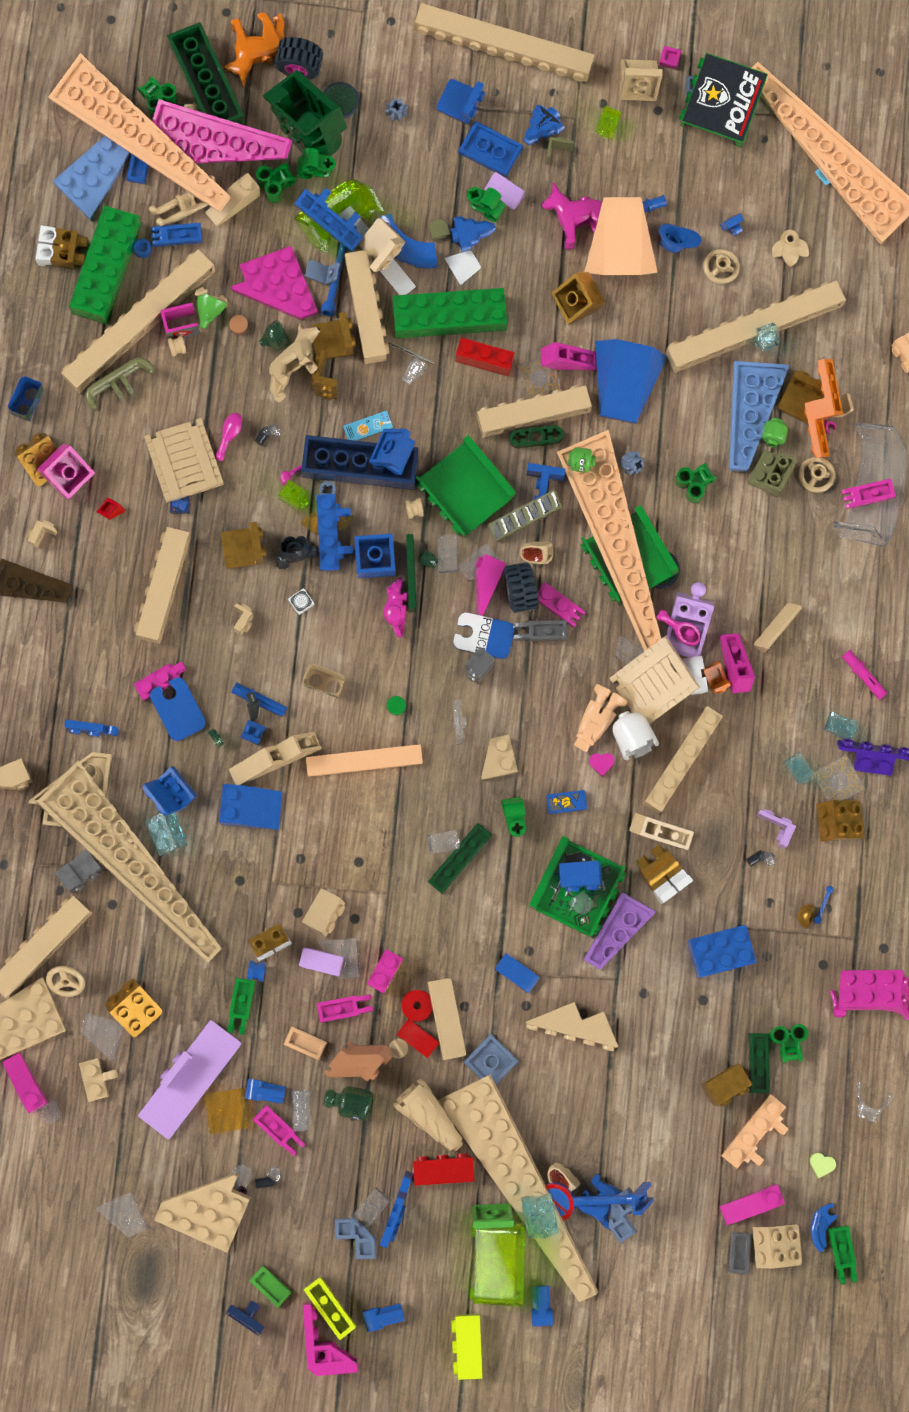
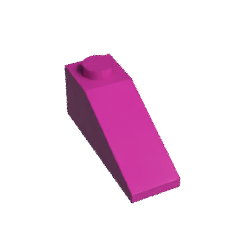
[541,342,597,371]
[475,554,506,616]
[720,633,755,693]
[2,1052,49,1114]
[719,1184,785,1225]

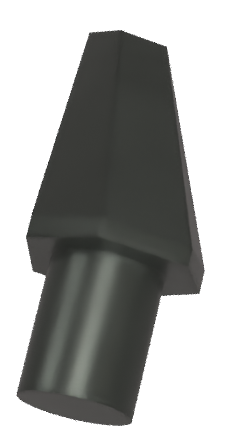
[246,692,260,721]

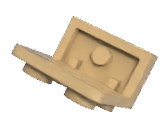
[359,218,406,272]
[753,1224,802,1269]

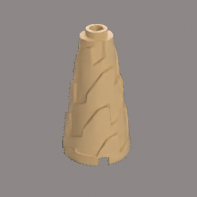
[393,1078,463,1152]

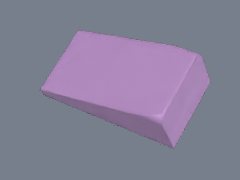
[299,947,344,976]

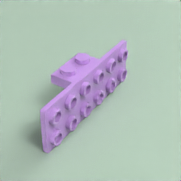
[138,1020,241,1139]

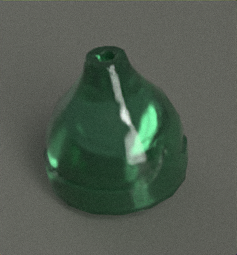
[259,320,290,349]

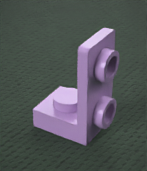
[756,809,796,849]

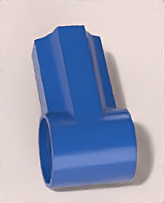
[245,1079,286,1103]
[531,1285,553,1327]
[362,1303,405,1332]

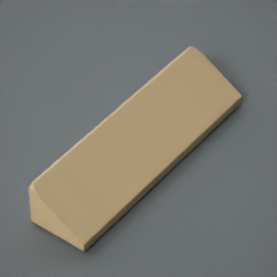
[428,978,466,1060]

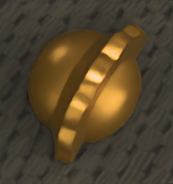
[798,904,815,929]

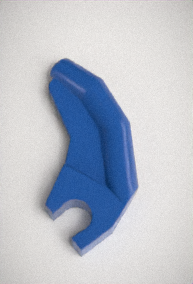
[810,1203,837,1252]

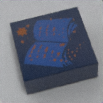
[170,496,190,514]

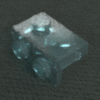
[145,813,187,856]
[521,1194,559,1239]

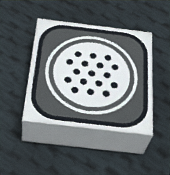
[288,588,315,615]

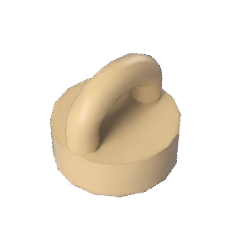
[389,1039,408,1059]

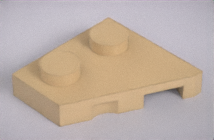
[481,735,518,781]

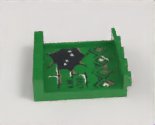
[528,836,627,938]

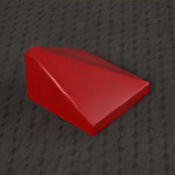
[97,498,126,520]

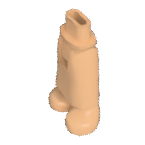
[574,684,628,753]

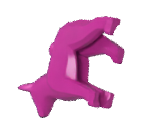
[541,182,602,250]

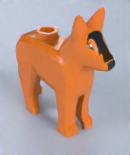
[224,12,285,87]

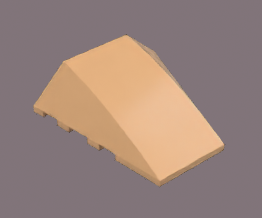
[584,197,657,275]

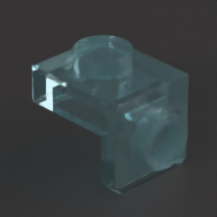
[755,322,779,351]
[824,712,858,739]
[784,752,814,784]

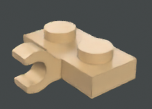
[79,1058,118,1102]

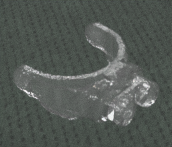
[856,1081,893,1123]

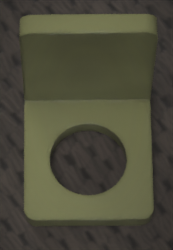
[546,137,574,164]

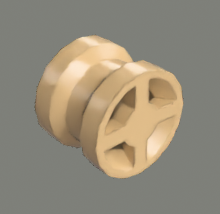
[168,335,187,357]
[405,498,424,519]

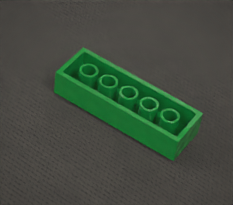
[69,205,142,325]
[393,288,507,339]

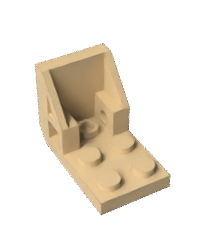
[619,59,662,101]

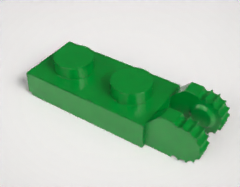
[227,978,256,1035]
[828,1225,858,1285]

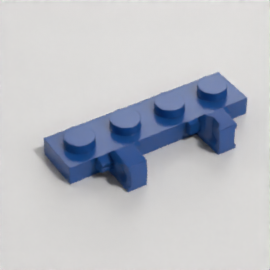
[294,188,363,252]
[316,494,353,571]

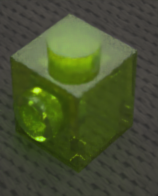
[278,480,309,512]

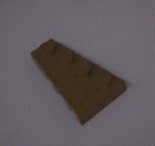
[0,558,74,603]

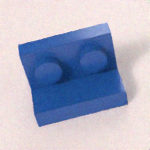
[369,429,416,475]

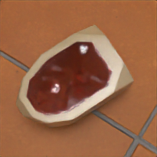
[520,541,553,564]
[547,1163,580,1191]

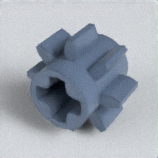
[385,98,408,122]
[621,451,644,475]

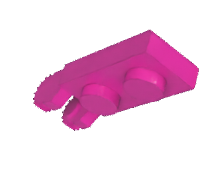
[316,994,374,1023]
[253,1105,306,1157]

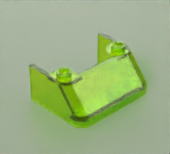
[294,179,385,253]

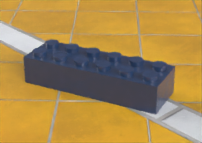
[301,435,419,490]

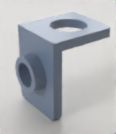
[305,259,339,285]

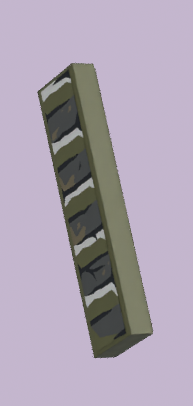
[488,490,563,542]

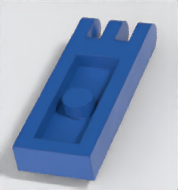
[151,223,202,247]

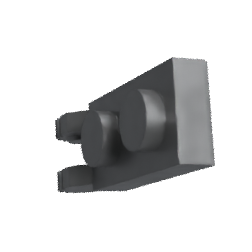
[514,620,568,641]

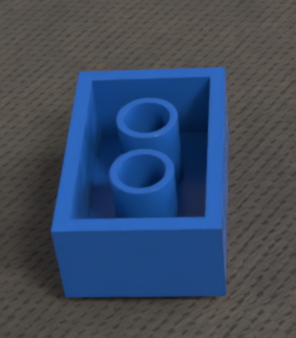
[687,925,757,979]

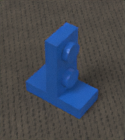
[526,463,565,500]

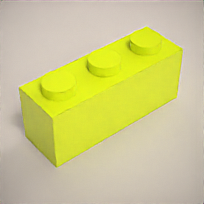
[304,1276,357,1340]
[451,1314,482,1380]

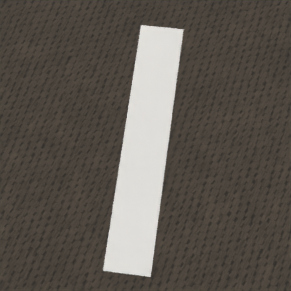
[338,206,416,295]

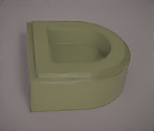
[430,219,450,241]

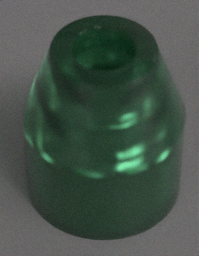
[418,549,439,568]

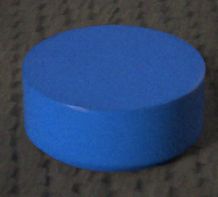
[133,239,152,258]

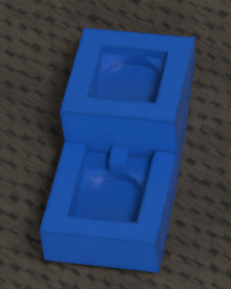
[495,953,540,994]

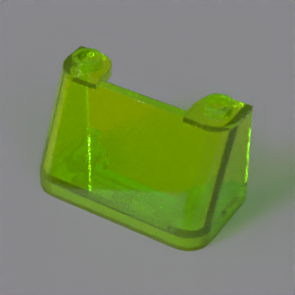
[470,1222,525,1307]

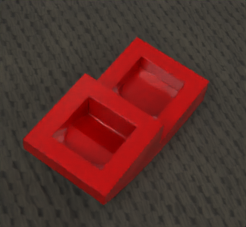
[396,1019,439,1059]

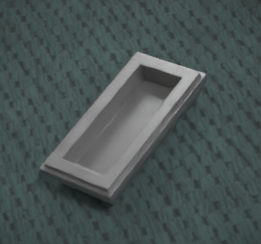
[729,1232,752,1275]

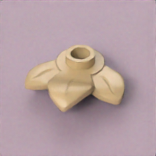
[772,230,809,267]

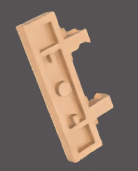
[721,1094,788,1169]

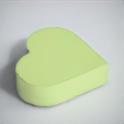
[809,1153,836,1178]

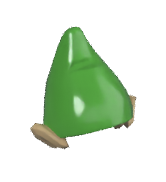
[195,287,228,329]

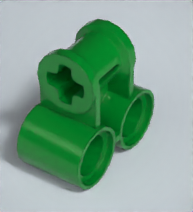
[137,76,178,117]
[297,148,336,179]
[256,163,297,203]
[466,187,506,222]
[675,463,717,503]
[501,796,526,837]
[769,1024,809,1064]

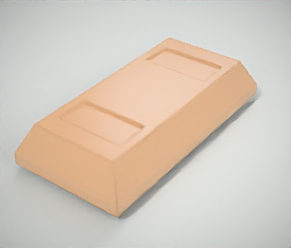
[283,1027,328,1061]

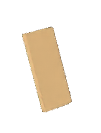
[754,603,802,653]

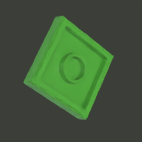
[471,1203,514,1229]

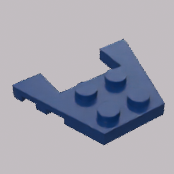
[380,1171,413,1248]

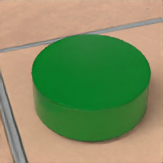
[387,696,406,716]

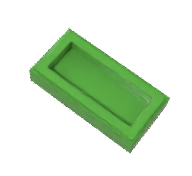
[249,1265,292,1308]

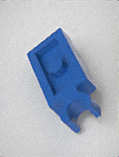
[64,719,119,737]

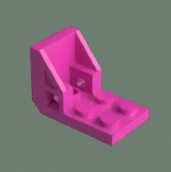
[303,1301,358,1376]

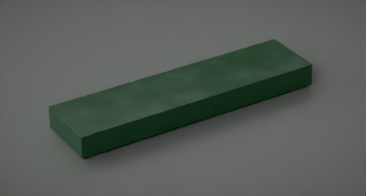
[406,534,417,613]
[428,823,492,894]

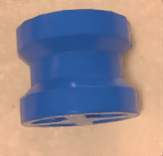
[247,960,266,982]

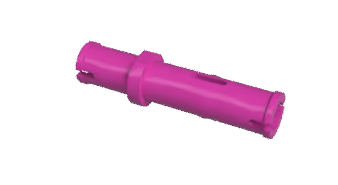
[841,649,888,700]

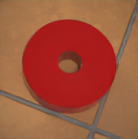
[401,990,433,1022]

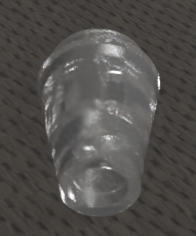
[401,357,427,386]

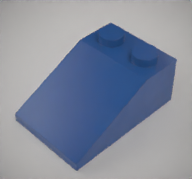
[219,784,282,830]

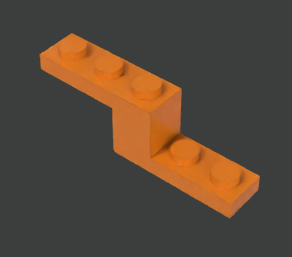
[805,359,843,458]

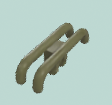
[86,357,154,410]

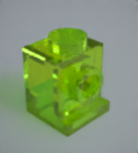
[596,105,622,139]

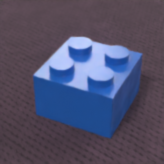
[354,533,395,579]
[559,861,603,892]

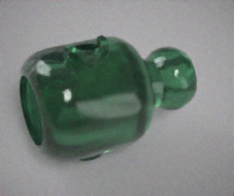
[324,1086,373,1121]

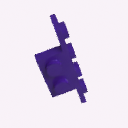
[837,739,909,776]

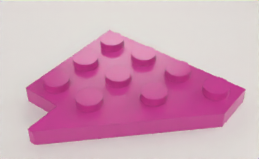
[231,246,318,320]

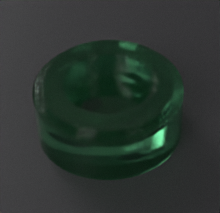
[208,728,224,748]

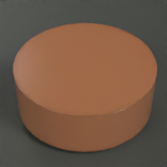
[229,315,248,335]

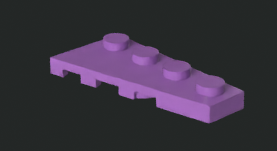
[583,892,656,970]

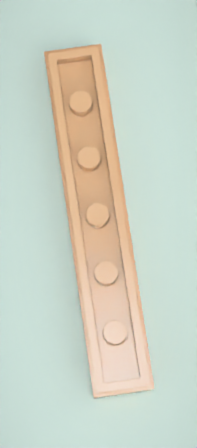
[306,744,423,777]

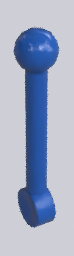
[814,886,834,924]

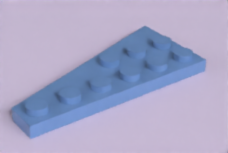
[53,136,131,221]
[729,361,790,472]

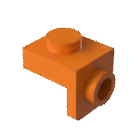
[701,661,731,693]

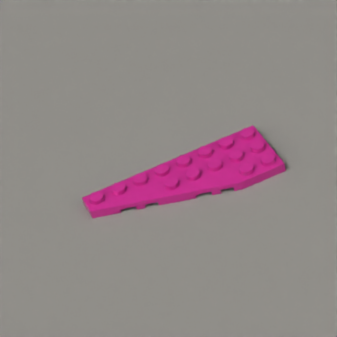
[152,100,292,164]

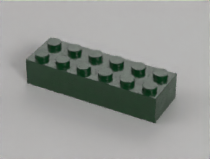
[167,22,245,125]

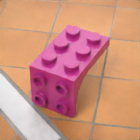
[838,970,909,1020]

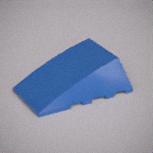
[595,339,668,424]

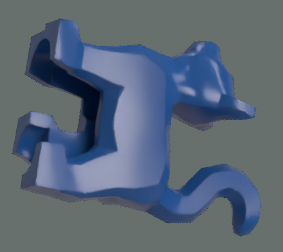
[576,1173,632,1230]

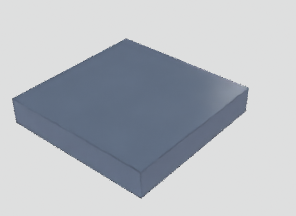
[464,1034,519,1085]

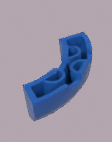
[374,213,437,268]

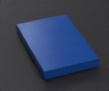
[458,121,524,178]

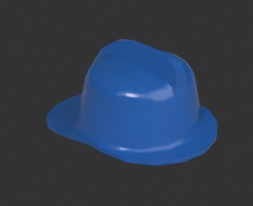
[659,224,702,253]

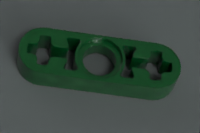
[509,425,564,448]

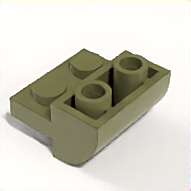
[748,450,797,496]

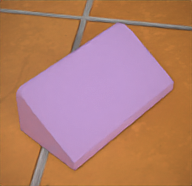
[484,172,525,211]

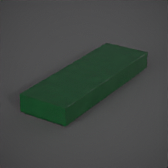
[748,1033,770,1093]

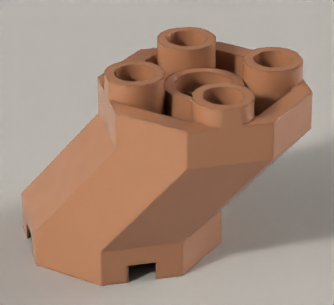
[324,1041,393,1082]

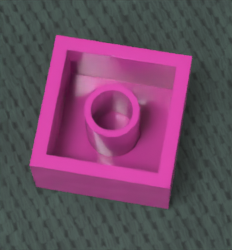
[37,443,95,499]

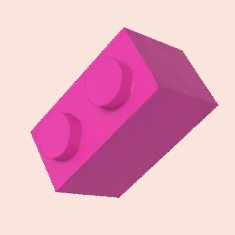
[367,949,403,994]

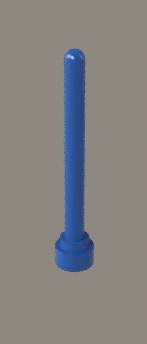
[320,243,347,317]

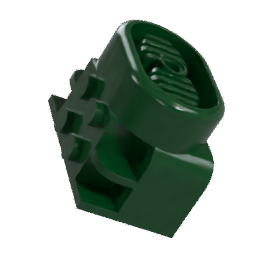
[263,69,347,156]

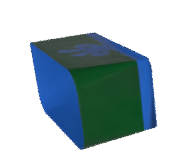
[8,376,44,421]

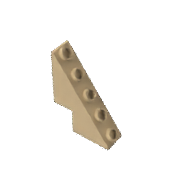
[229,732,322,785]
[525,1002,618,1052]

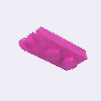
[841,479,896,509]
[537,582,585,628]

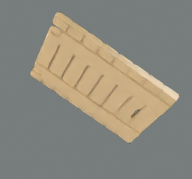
[144,418,224,503]
[609,636,700,724]

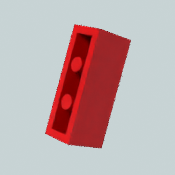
[455,337,515,377]
[413,1153,475,1186]

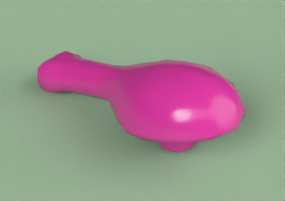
[215,412,242,461]
[657,610,701,646]

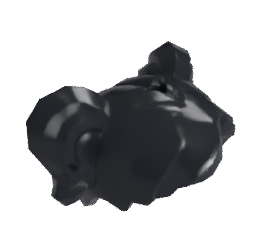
[275,536,318,569]

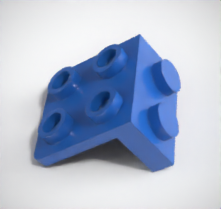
[436,79,486,124]
[142,766,198,816]

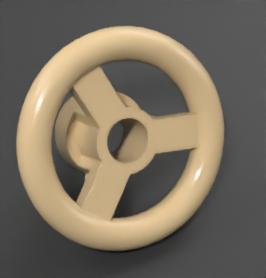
[703,249,740,284]
[798,457,835,493]
[46,966,85,997]

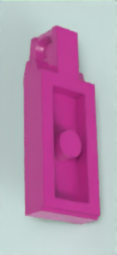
[133,661,186,701]

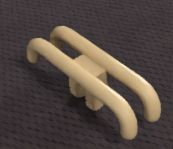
[149,175,215,226]

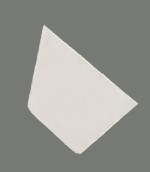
[444,251,481,285]

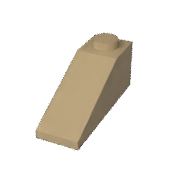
[205,173,261,227]
[0,758,33,791]
[629,813,694,850]

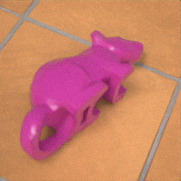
[383,577,407,638]

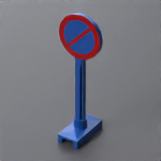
[545,1182,654,1221]

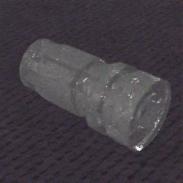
[291,1090,311,1131]

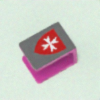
[160,303,200,339]

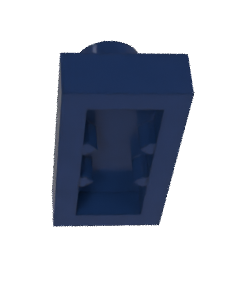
[225,1301,264,1336]

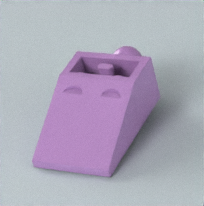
[666,582,714,657]

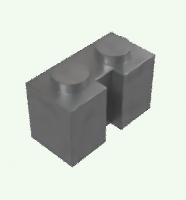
[464,647,495,683]
[55,849,103,893]

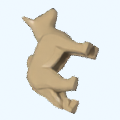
[269,323,320,402]

